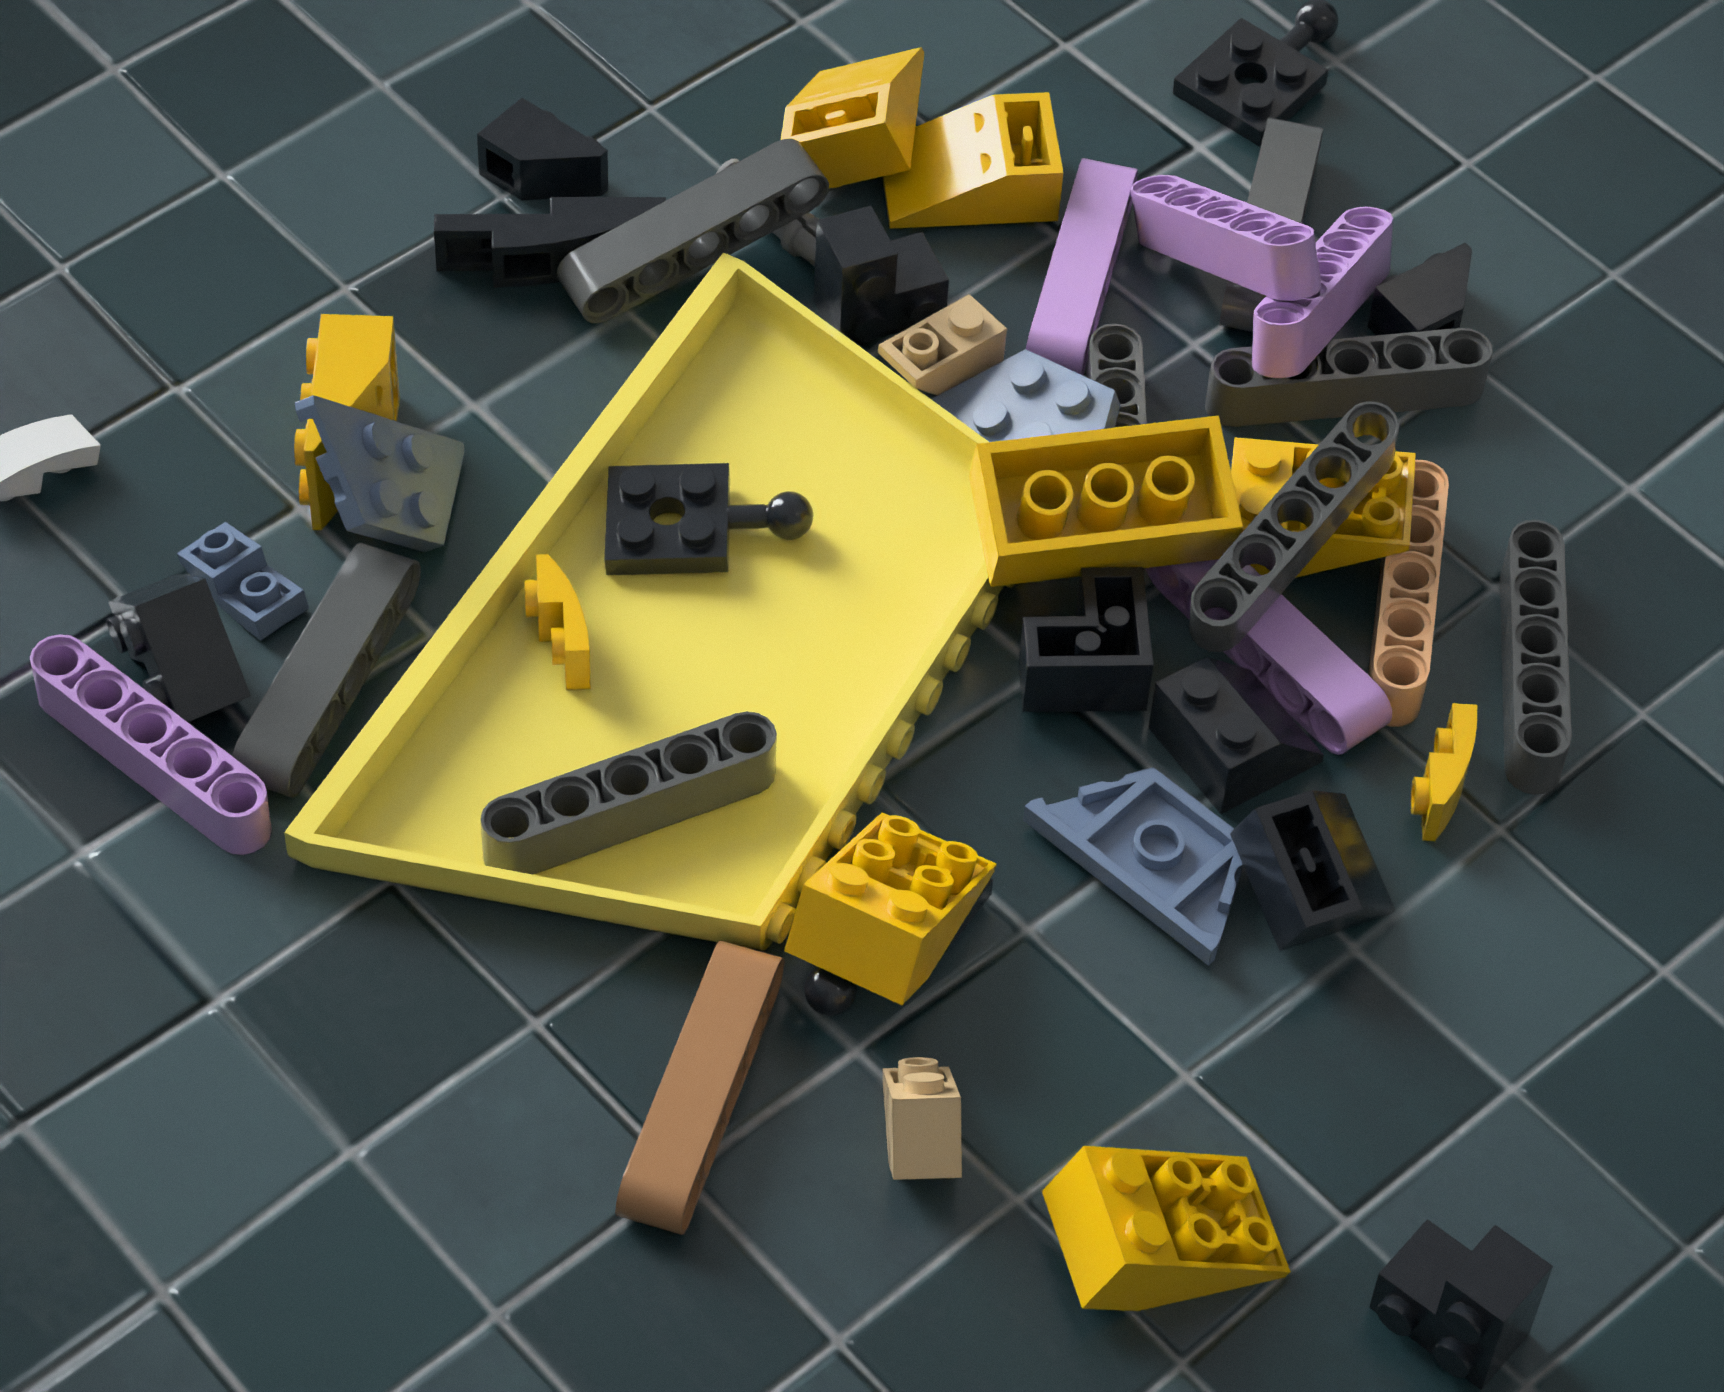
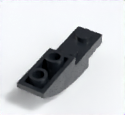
[434,197,666,288]

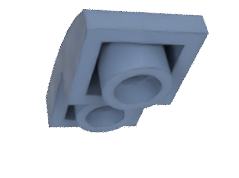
[177,522,309,640]

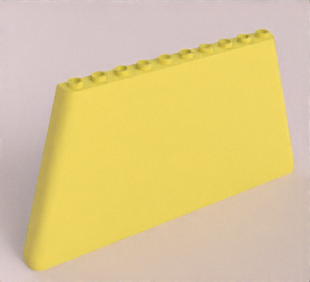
[284,253,1014,951]

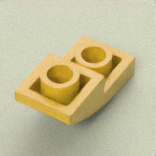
[525,554,591,690]
[1411,703,1477,841]

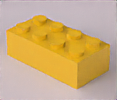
[969,415,1243,587]

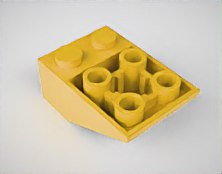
[781,47,925,188]
[882,92,1063,229]
[294,314,400,530]
[1231,437,1416,578]
[784,813,997,1005]
[1042,1146,1291,1311]

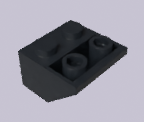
[1230,790,1395,951]

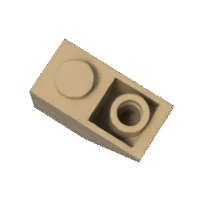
[878,294,1007,396]
[883,1057,962,1180]

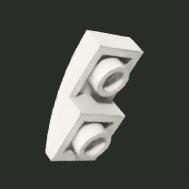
[0,414,101,501]

